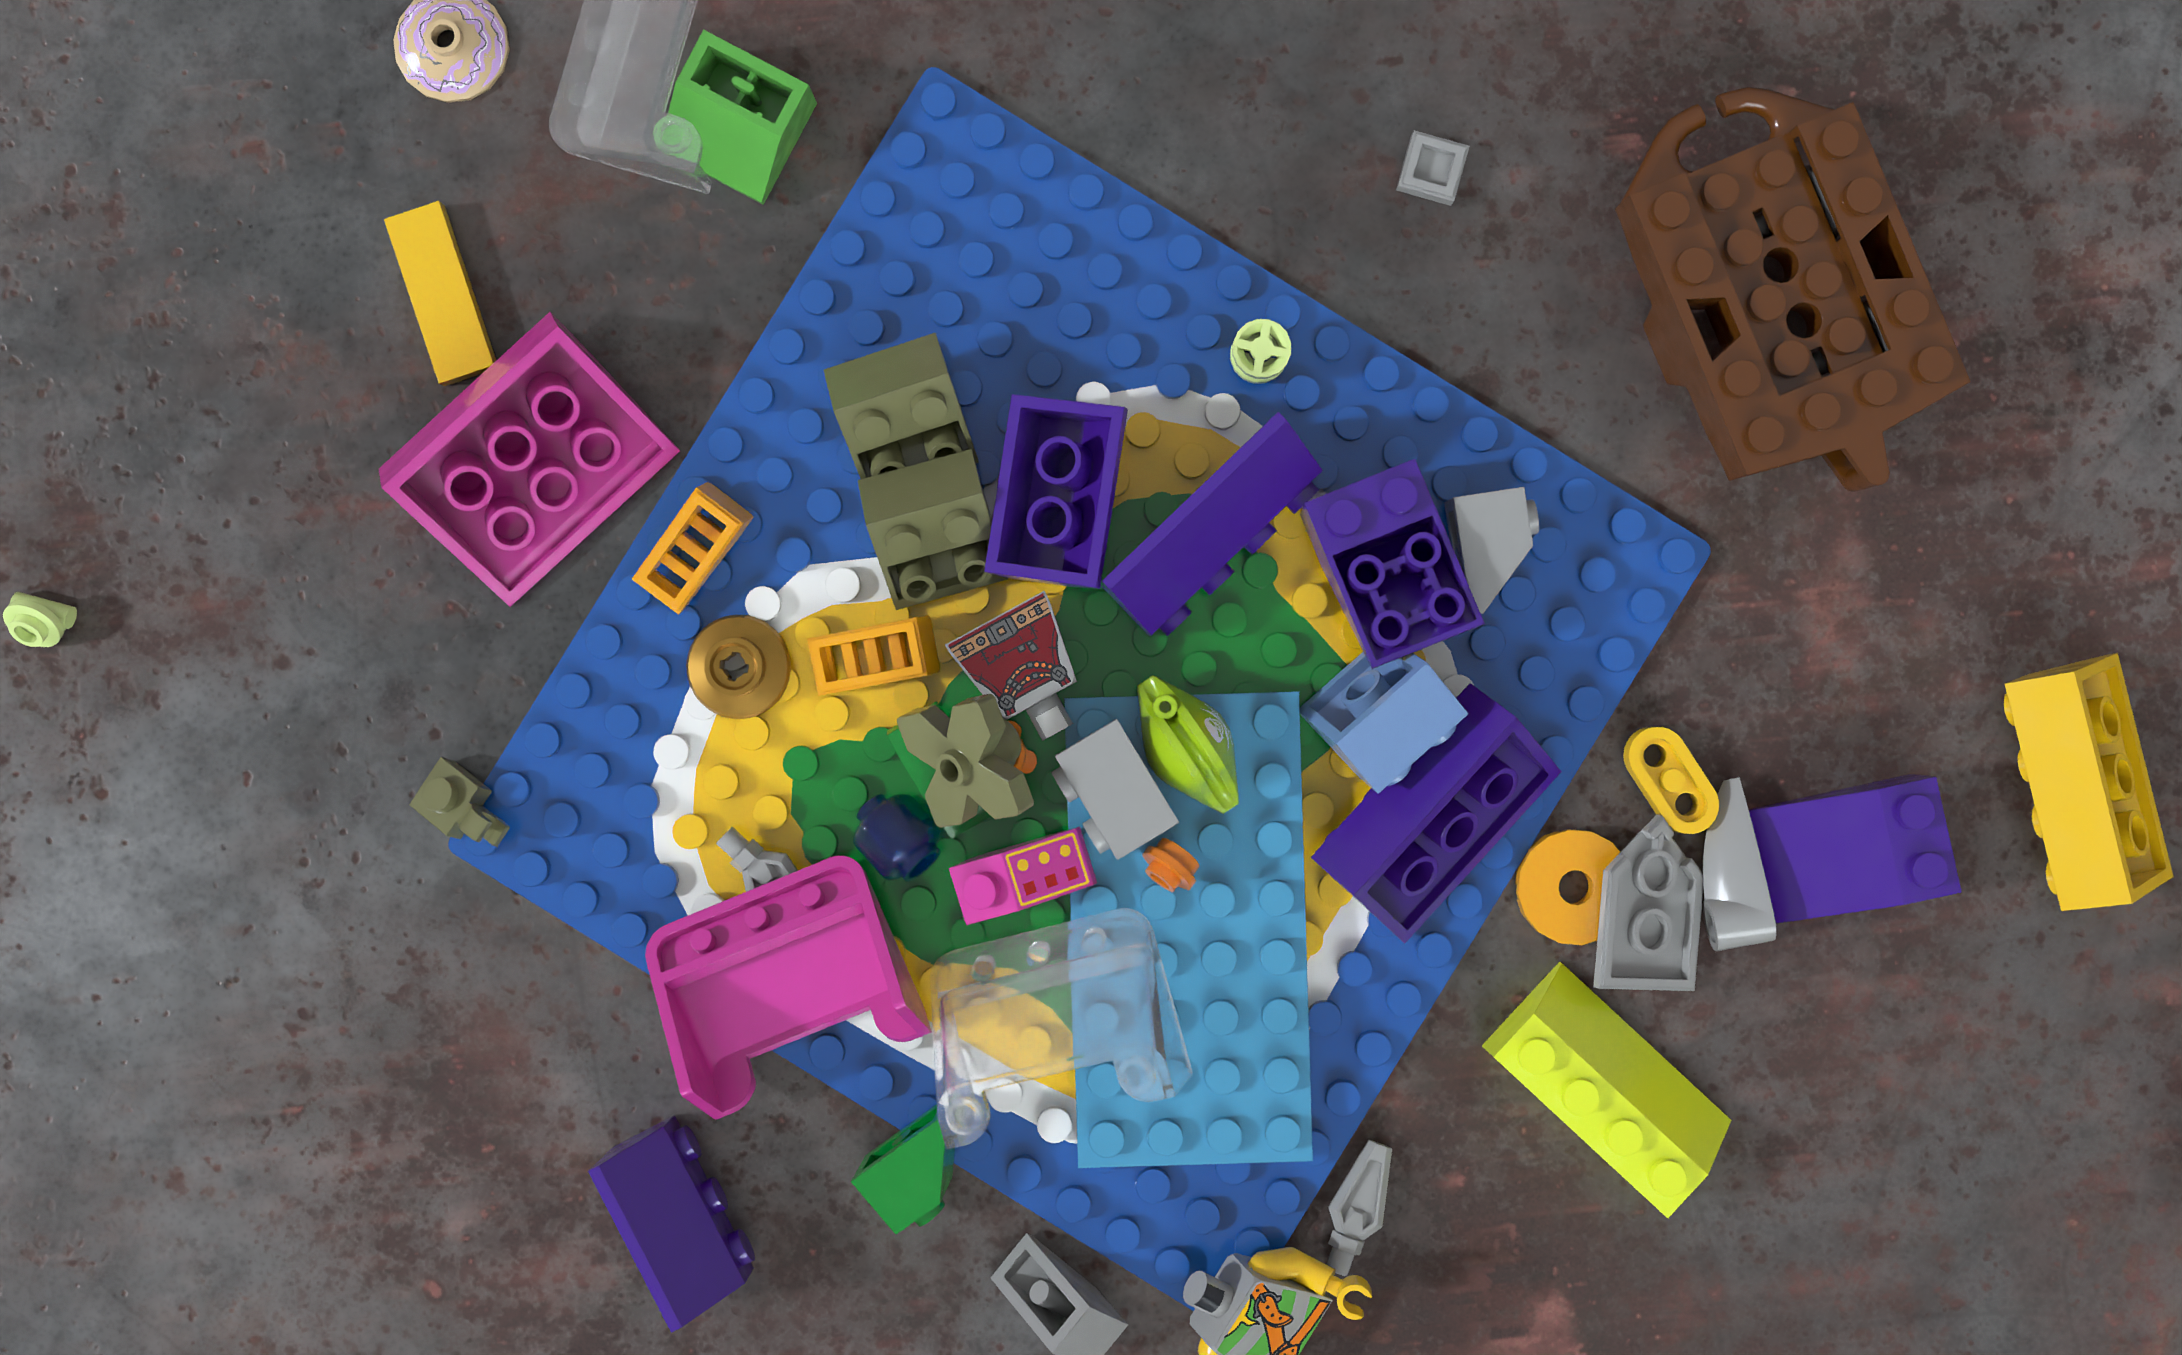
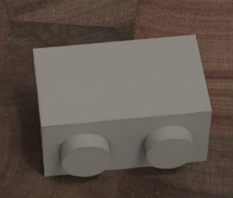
[1051,719,1179,860]

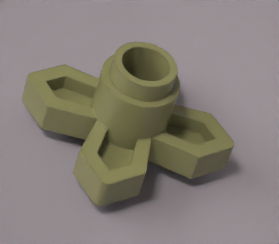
[897,694,1034,827]

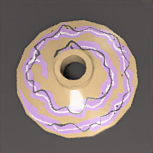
[393,0,510,103]

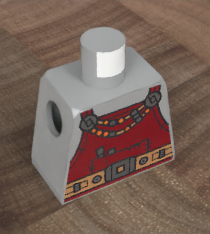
[945,591,1077,741]

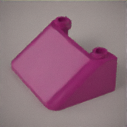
[645,856,932,1120]

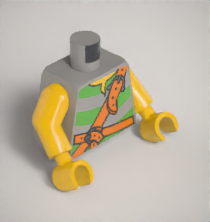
[1183,1247,1372,1355]

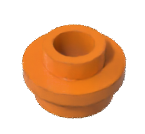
[1142,838,1200,892]

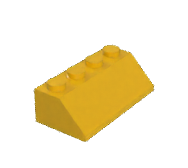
[2004,653,2174,911]

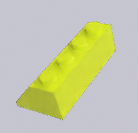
[1482,962,1731,1218]

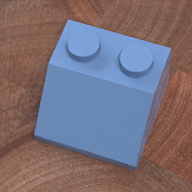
[1299,652,1468,793]

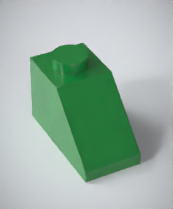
[851,1093,959,1234]

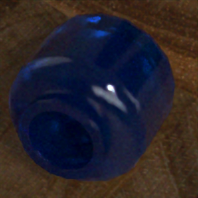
[853,794,941,882]

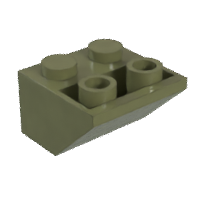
[823,333,979,479]
[858,449,1008,610]

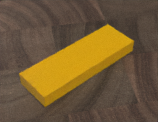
[384,201,496,386]

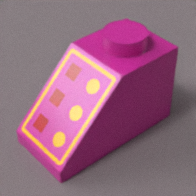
[949,826,1097,925]

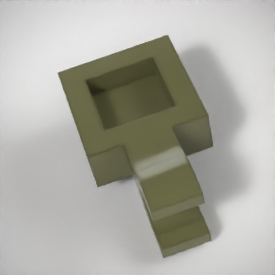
[409,757,510,847]

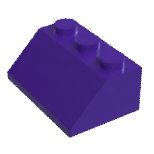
[984,394,1128,589]
[588,1115,755,1333]

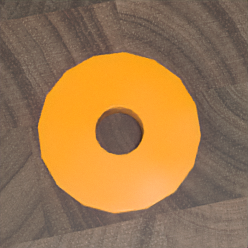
[1515,829,1620,945]

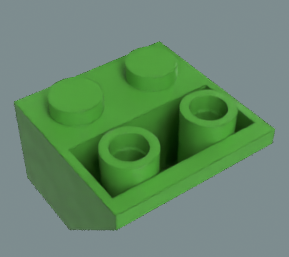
[659,29,817,205]

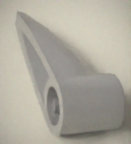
[1702,777,1776,952]

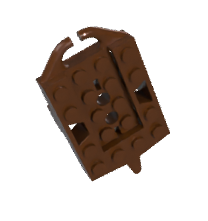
[1615,87,1971,492]

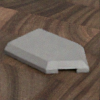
[1593,814,1703,991]

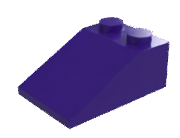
[1748,774,1962,923]

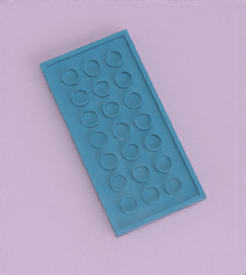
[1064,692,1313,1168]

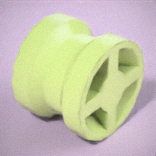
[1230,319,1291,384]

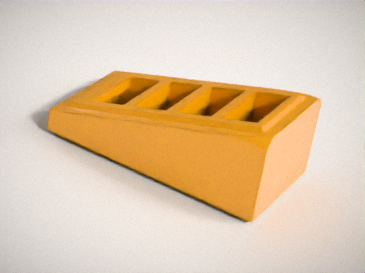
[632,482,754,615]
[807,615,940,696]

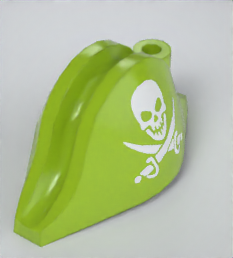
[1137,675,1239,814]

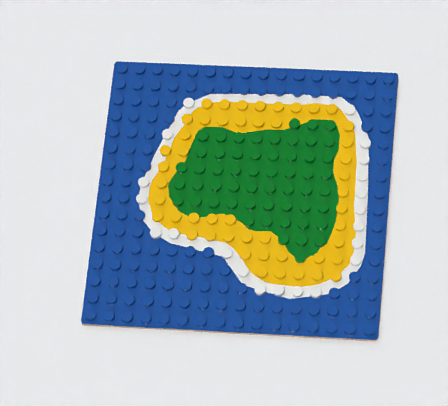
[448,67,1711,1311]

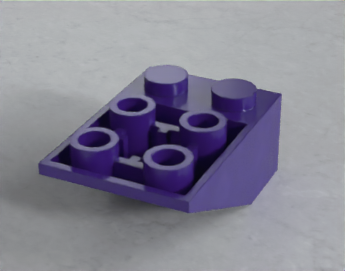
[1300,459,1485,669]

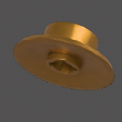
[686,615,791,719]

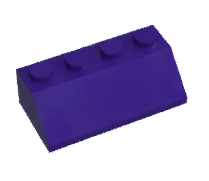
[1102,412,1323,637]
[1311,683,1562,944]

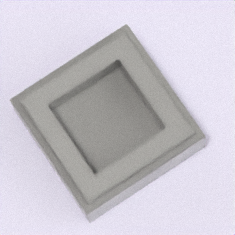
[1396,130,1470,206]

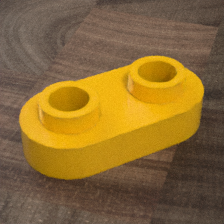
[1623,727,1719,834]

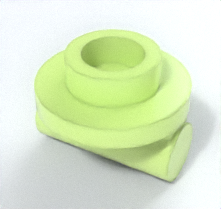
[3,592,77,647]

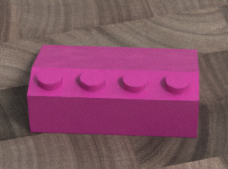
[379,312,680,607]

